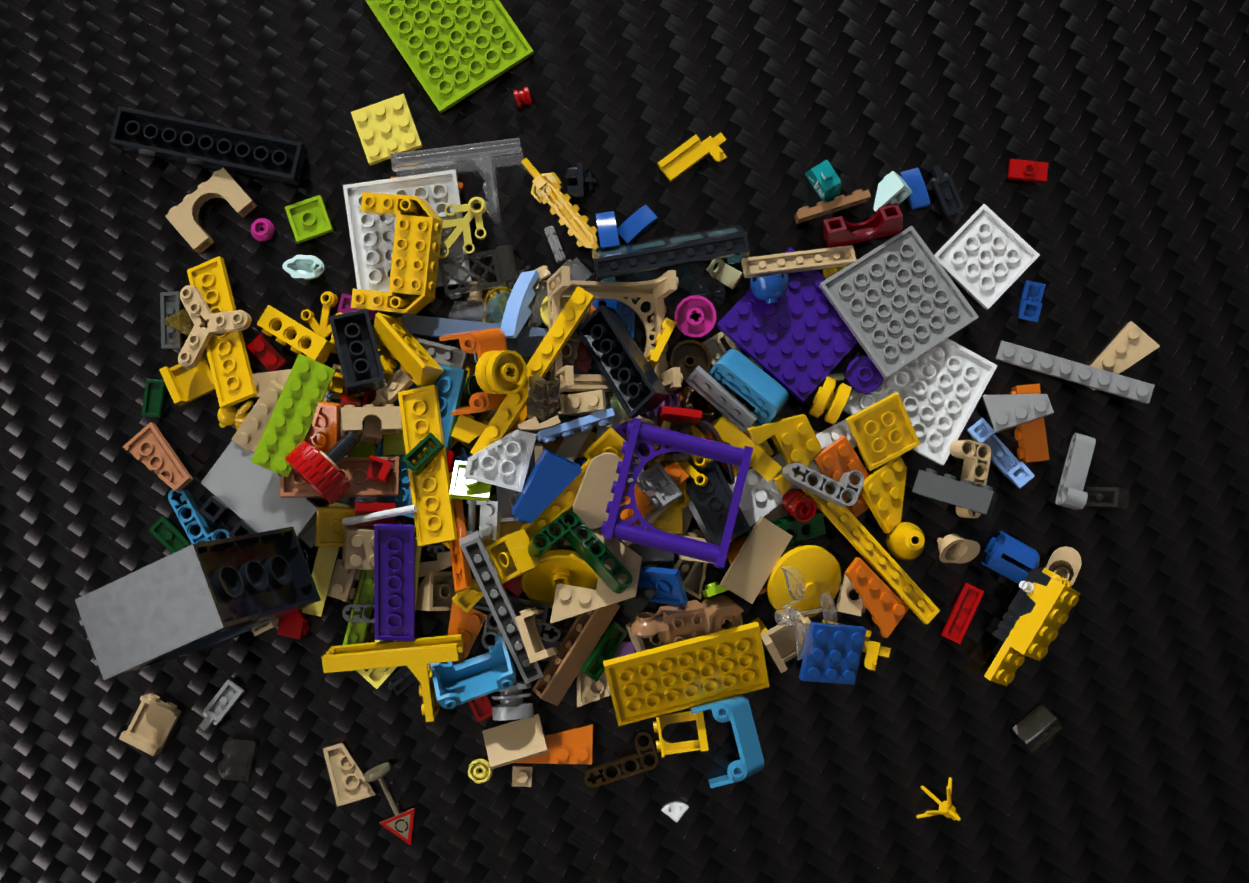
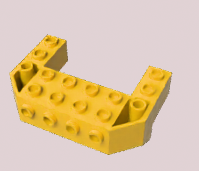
[351,192,443,315]

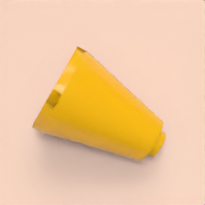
[886,522,925,561]

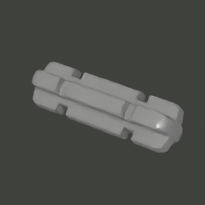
[544,226,566,263]

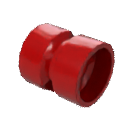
[781,488,817,522]

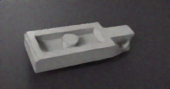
[199,679,245,731]

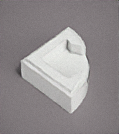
[661,802,689,823]

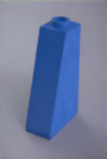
[511,448,582,524]

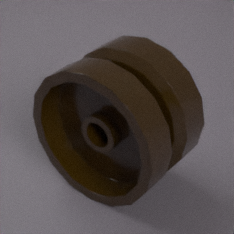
[667,340,711,386]

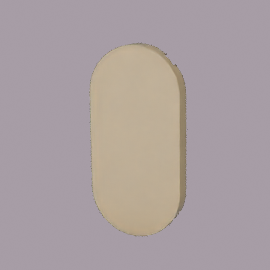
[572,452,623,529]

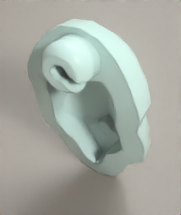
[282,255,324,280]

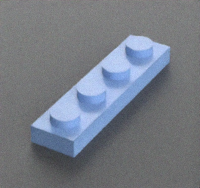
[536,408,615,444]

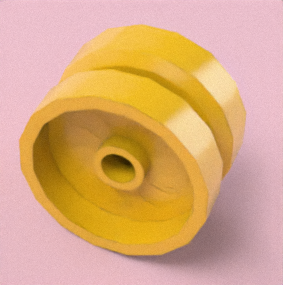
[475,350,527,394]
[809,376,852,425]

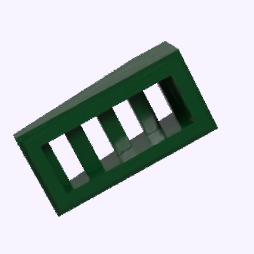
[401,433,444,476]

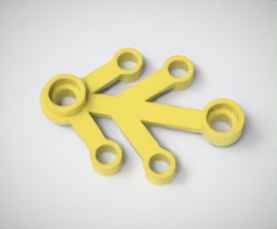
[439,197,487,259]

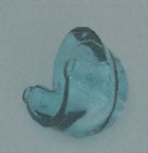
[487,292,511,324]

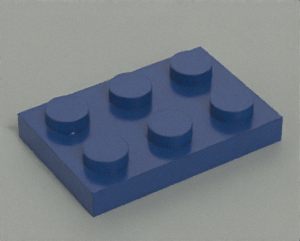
[634,566,688,606]

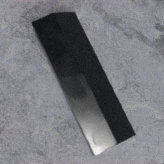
[576,305,670,419]

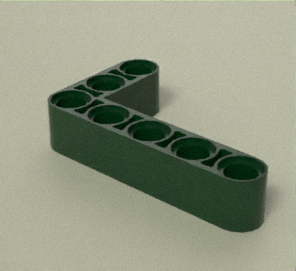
[528,511,633,594]

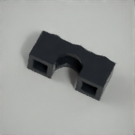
[199,496,258,537]

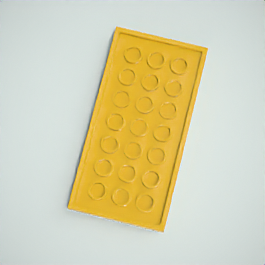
[603,621,770,726]

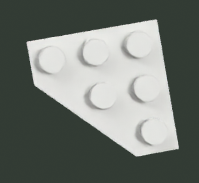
[463,429,537,492]

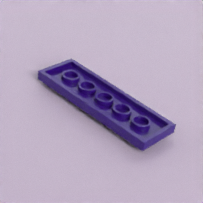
[374,524,415,641]

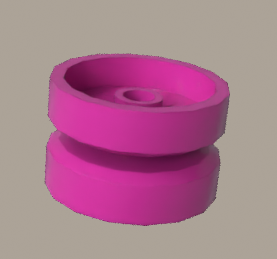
[674,295,716,338]

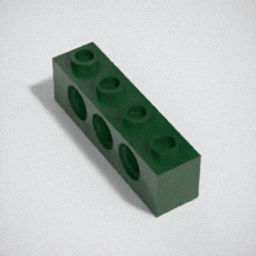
[745,510,826,546]

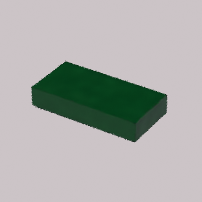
[141,379,167,418]

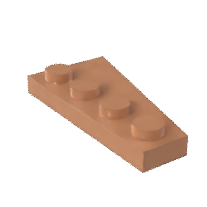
[123,422,193,492]

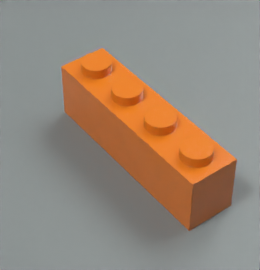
[1010,383,1049,463]

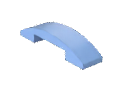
[967,417,1035,489]

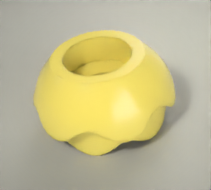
[468,758,492,784]

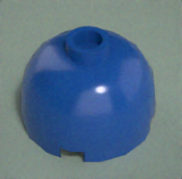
[750,273,789,304]

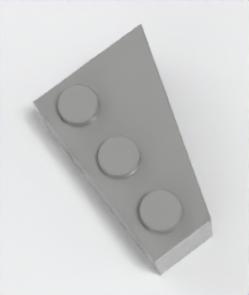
[982,394,1054,433]

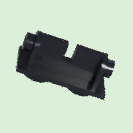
[386,666,417,696]

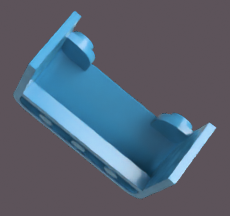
[690,695,764,788]

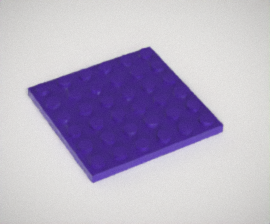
[716,247,858,403]

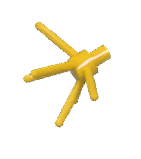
[916,777,961,821]

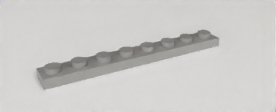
[995,341,1155,404]

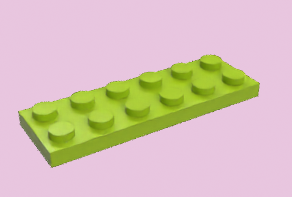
[251,354,336,478]

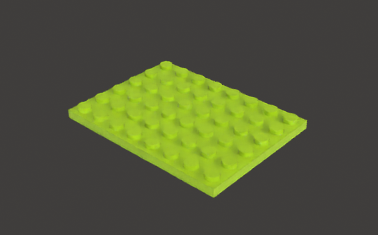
[365,0,534,114]

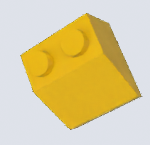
[486,529,540,584]

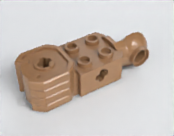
[630,595,744,645]

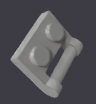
[466,499,502,541]

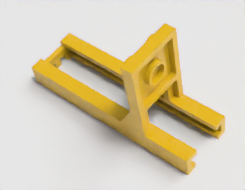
[322,634,464,722]

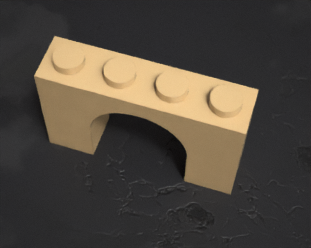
[165,168,257,254]

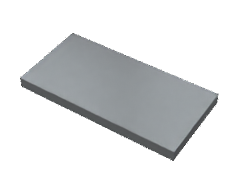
[201,440,318,539]

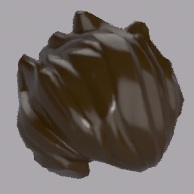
[681,386,718,421]

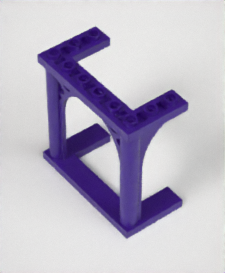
[601,418,753,569]

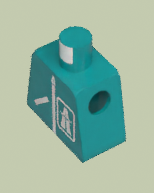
[805,160,841,201]

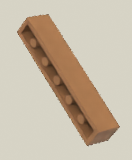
[532,603,620,706]

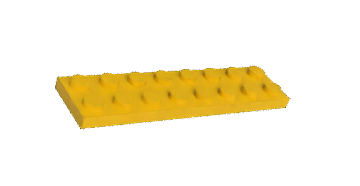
[187,256,258,409]
[398,385,458,547]

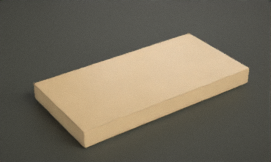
[720,516,793,604]

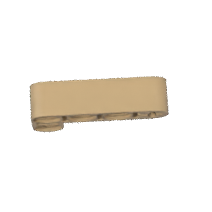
[950,440,991,518]

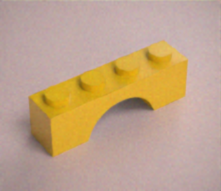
[451,414,511,445]

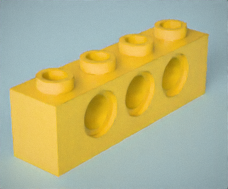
[257,305,335,364]

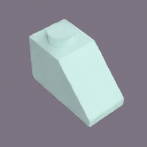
[873,171,913,212]

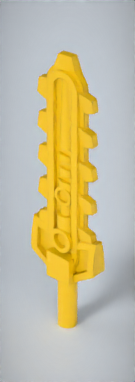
[521,158,599,250]

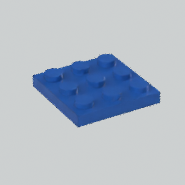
[799,622,867,684]

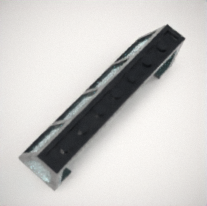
[591,225,750,282]

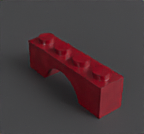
[823,203,903,248]

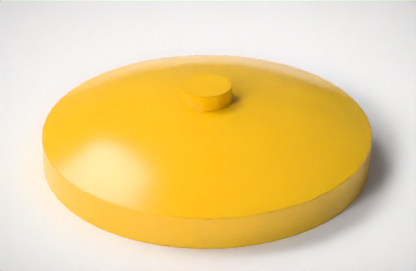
[767,545,841,618]
[522,550,599,609]

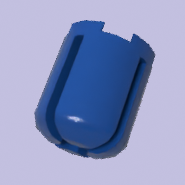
[981,531,1040,584]

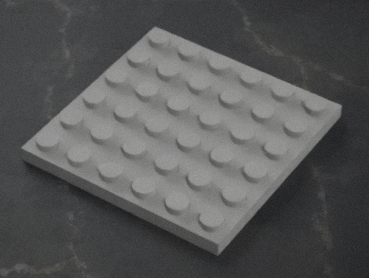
[819,226,979,379]

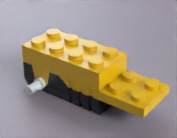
[984,567,1080,686]

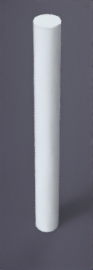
[342,504,418,526]

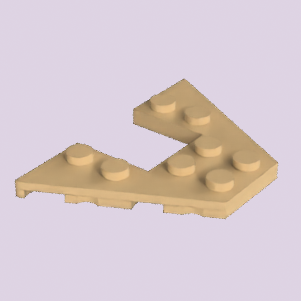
[550,507,642,624]

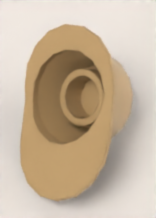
[937,533,980,564]
[1046,546,1082,586]

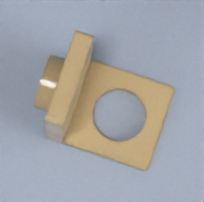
[706,258,743,289]

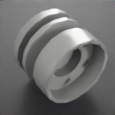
[491,680,534,721]

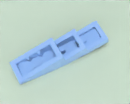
[501,270,540,339]

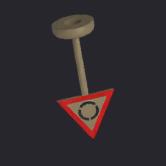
[364,762,415,845]

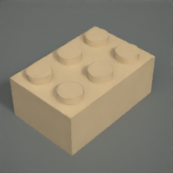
[341,526,374,570]

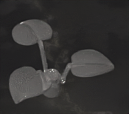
[775,566,838,660]

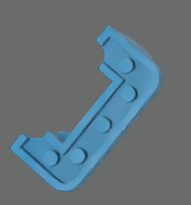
[708,349,789,426]
[430,635,516,709]

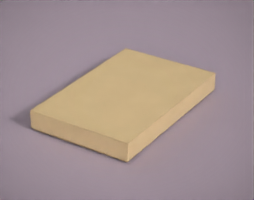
[483,714,548,769]

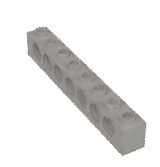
[459,531,543,684]

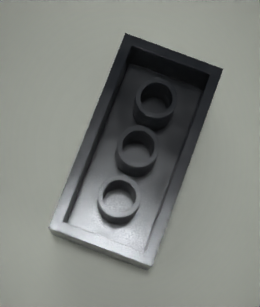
[329,309,386,396]

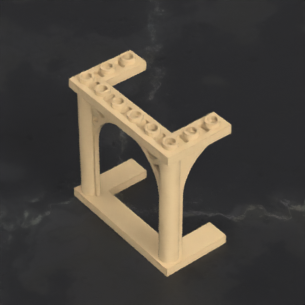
[547,266,683,395]

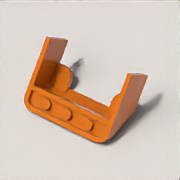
[439,328,508,416]

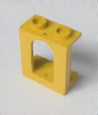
[653,711,709,757]

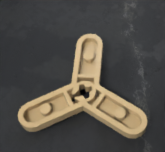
[178,285,251,369]

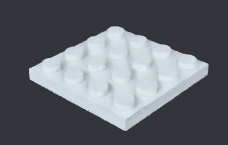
[934,204,1040,310]

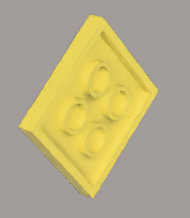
[351,93,423,166]

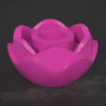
[251,218,275,241]

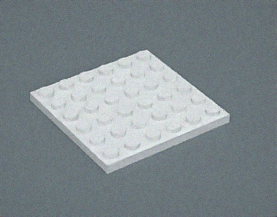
[343,169,472,292]
[842,338,998,466]

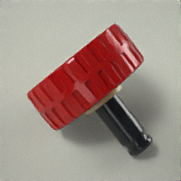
[285,431,360,504]

